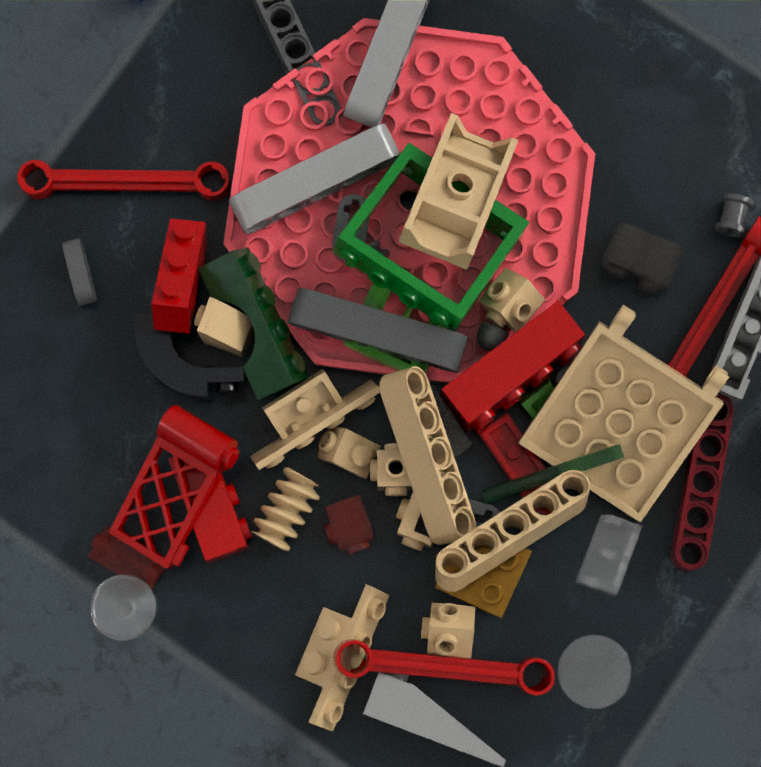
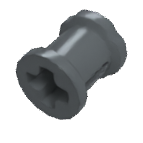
[715,193,754,238]

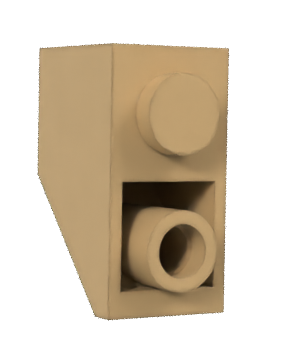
[194,297,254,358]

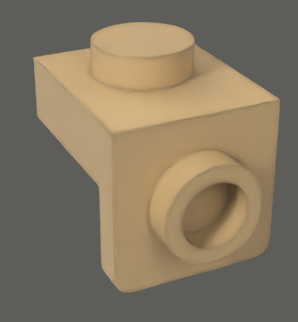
[317,427,381,479]
[396,492,433,551]

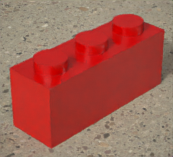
[151,218,207,334]
[168,457,253,563]

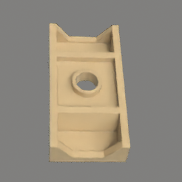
[398,113,518,270]

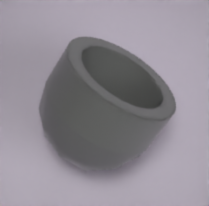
[477,321,509,351]

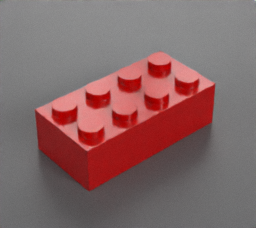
[440,301,585,434]

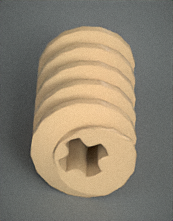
[251,467,320,551]

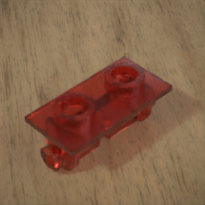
[87,525,165,593]

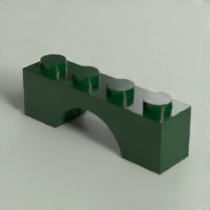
[198,247,308,400]

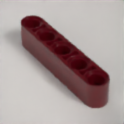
[670,394,734,572]

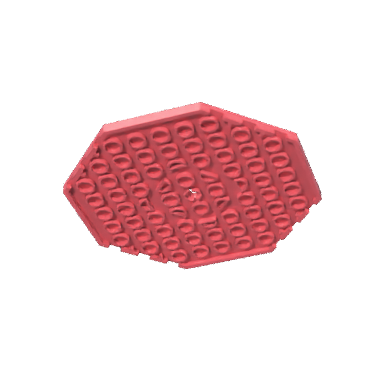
[223,18,595,384]

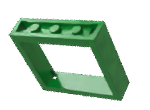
[333,143,529,331]

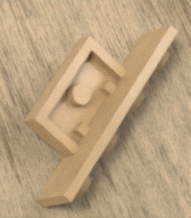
[250,369,380,470]
[295,584,389,731]

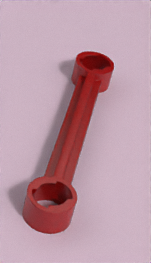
[17,160,231,201]
[668,216,761,377]
[333,639,555,695]

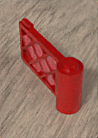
[108,405,240,569]

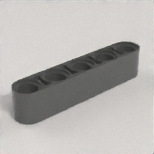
[252,0,340,126]
[287,287,468,373]

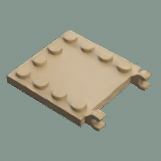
[518,305,729,523]

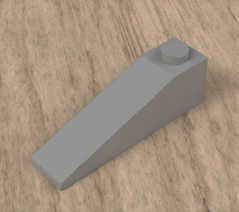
[363,672,506,767]

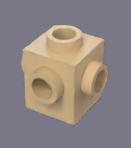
[478,268,545,332]
[370,443,413,497]
[421,602,475,659]

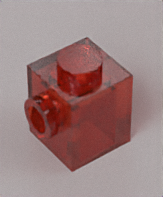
[324,495,375,554]

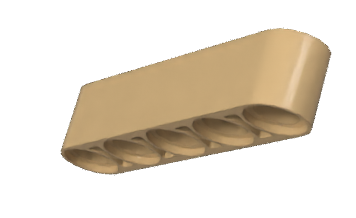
[379,366,476,545]
[435,470,590,592]

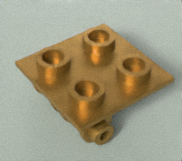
[435,526,532,618]

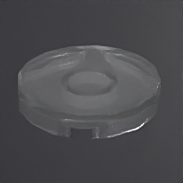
[557,635,631,709]

